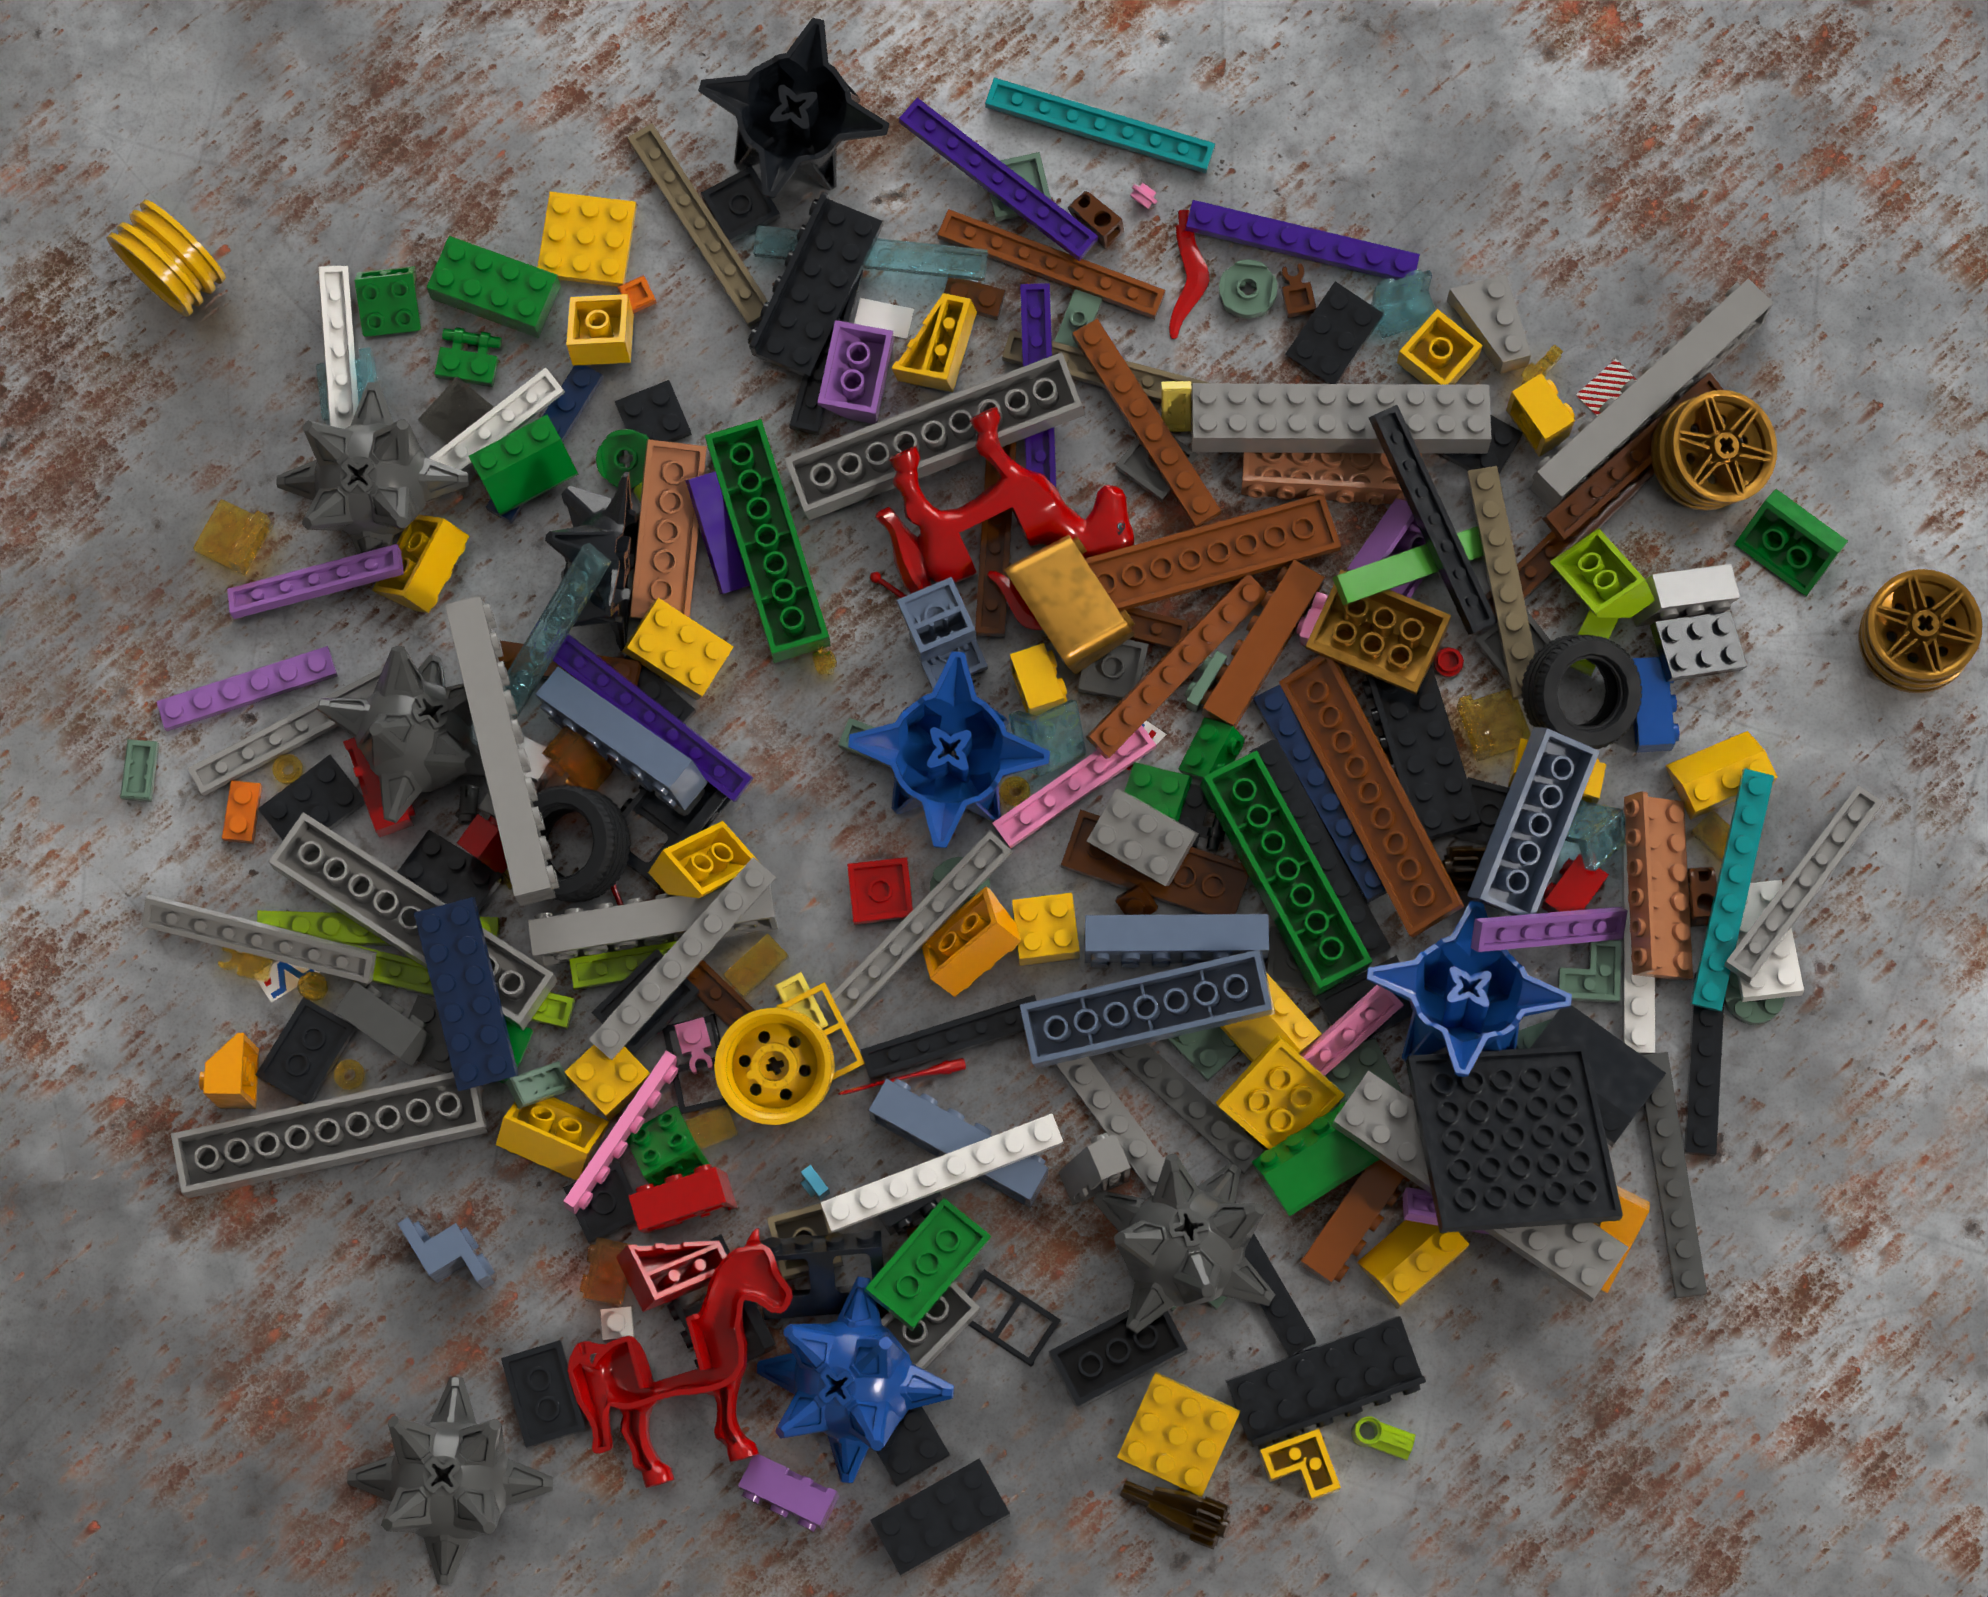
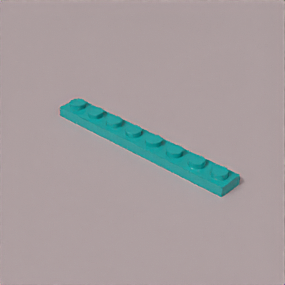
[985,77,1215,173]
[1690,769,1774,1012]

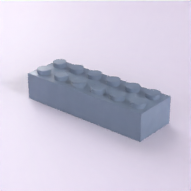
[535,667,708,810]
[1467,727,1600,916]
[1084,914,1269,968]
[868,1078,1048,1208]

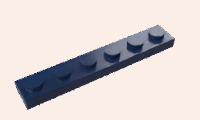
[486,365,603,524]

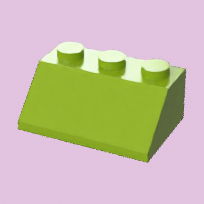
[1550,528,1655,618]

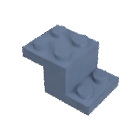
[897,577,988,690]
[397,1217,495,1290]

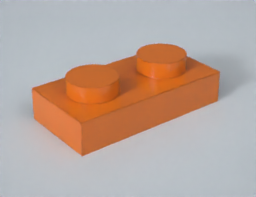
[222,780,263,844]

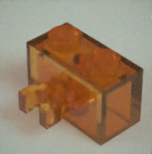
[542,726,614,791]
[580,1237,632,1308]

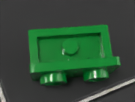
[1178,717,1245,780]

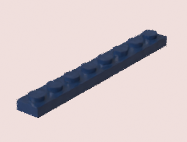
[1253,684,1387,903]

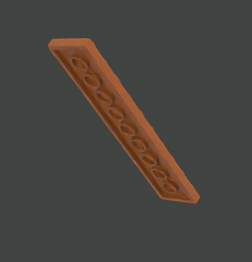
[1085,494,1341,612]
[1279,655,1465,938]

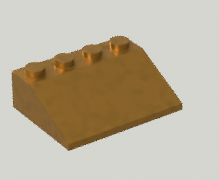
[1305,569,1451,695]

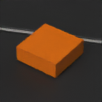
[617,275,657,314]

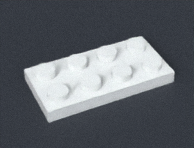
[1736,880,1804,1002]

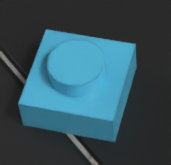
[800,1165,830,1201]

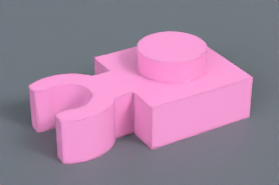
[1297,592,1328,646]
[674,1017,713,1075]

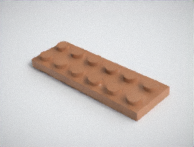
[629,439,707,619]

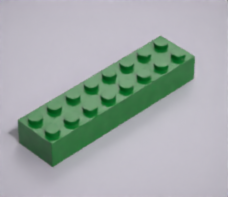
[705,419,831,663]
[1200,750,1373,996]

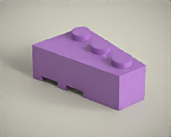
[738,1454,840,1532]

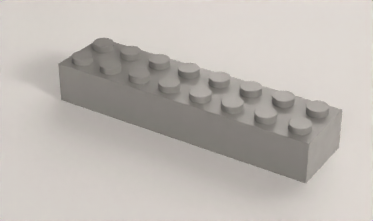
[528,883,778,967]

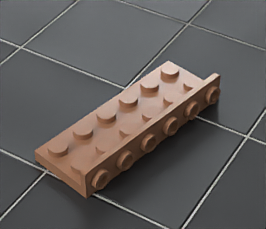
[1241,452,1422,505]
[1624,791,1693,981]

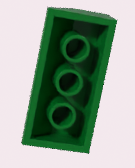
[1251,1101,1380,1217]

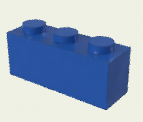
[1631,657,1680,753]

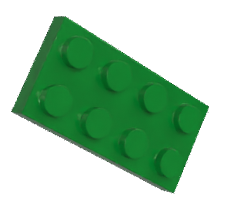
[864,1197,991,1331]

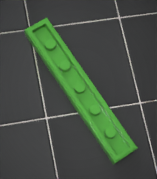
[1333,526,1483,606]

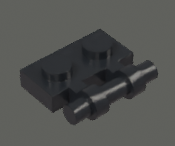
[1178,783,1225,852]

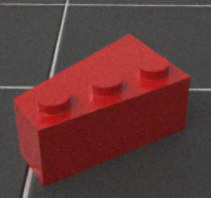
[343,737,416,837]
[628,1164,737,1234]
[616,1240,727,1312]

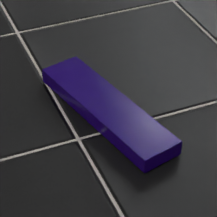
[685,471,750,594]

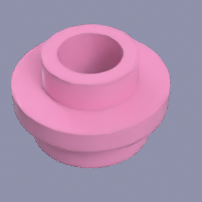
[1130,183,1158,209]

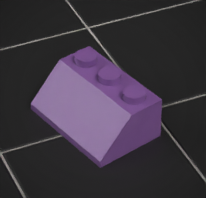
[817,320,894,424]
[1347,498,1426,598]

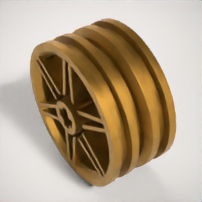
[1651,390,1777,510]
[1858,569,1983,693]

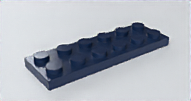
[414,897,519,1091]

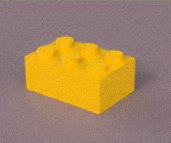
[622,598,734,700]

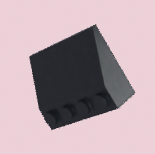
[1531,1005,1666,1147]

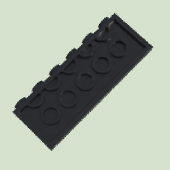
[748,192,884,379]
[1362,665,1481,840]
[1225,1316,1426,1450]

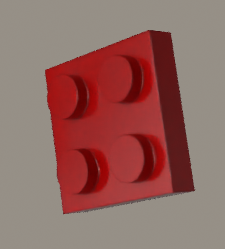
[847,857,913,925]

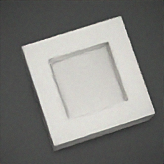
[600,1306,634,1341]

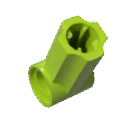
[1351,1416,1416,1461]

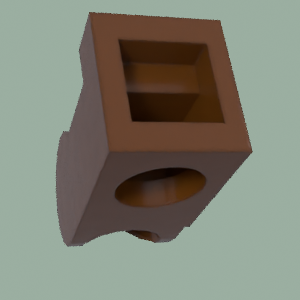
[1068,191,1124,249]
[1688,867,1717,927]

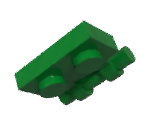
[434,327,502,387]

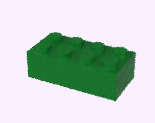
[427,236,561,338]

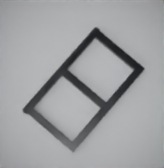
[662,1014,728,1115]
[967,1269,1061,1367]

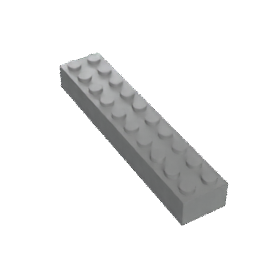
[1531,278,1773,510]
[784,352,1085,521]
[1191,383,1491,454]
[445,596,559,906]
[268,812,557,1031]
[1332,1071,1629,1303]
[171,1072,488,1199]

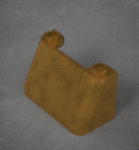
[1004,535,1135,675]

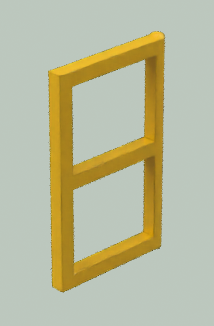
[776,982,865,1080]

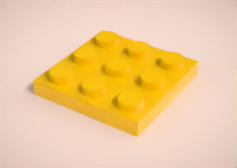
[537,191,637,287]
[1216,1035,1345,1150]
[1117,1372,1240,1497]

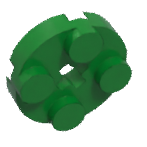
[596,429,649,488]

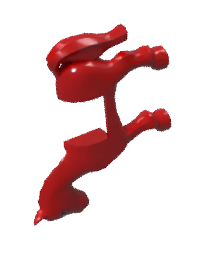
[875,407,1134,594]
[568,1228,793,1488]

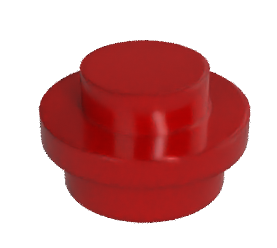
[1434,647,1464,677]

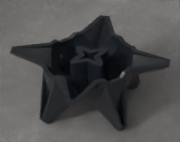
[698,17,890,199]
[545,472,639,651]

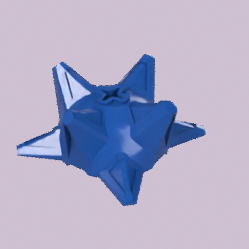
[848,651,1050,848]
[1367,901,1572,1077]
[757,1276,954,1483]

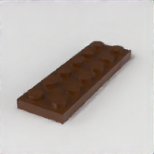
[1061,809,1249,915]

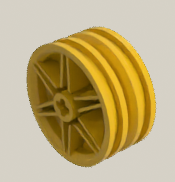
[106,199,226,317]
[714,1007,835,1125]

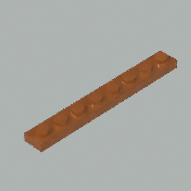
[937,209,1166,320]
[1072,319,1221,528]
[1086,575,1267,759]

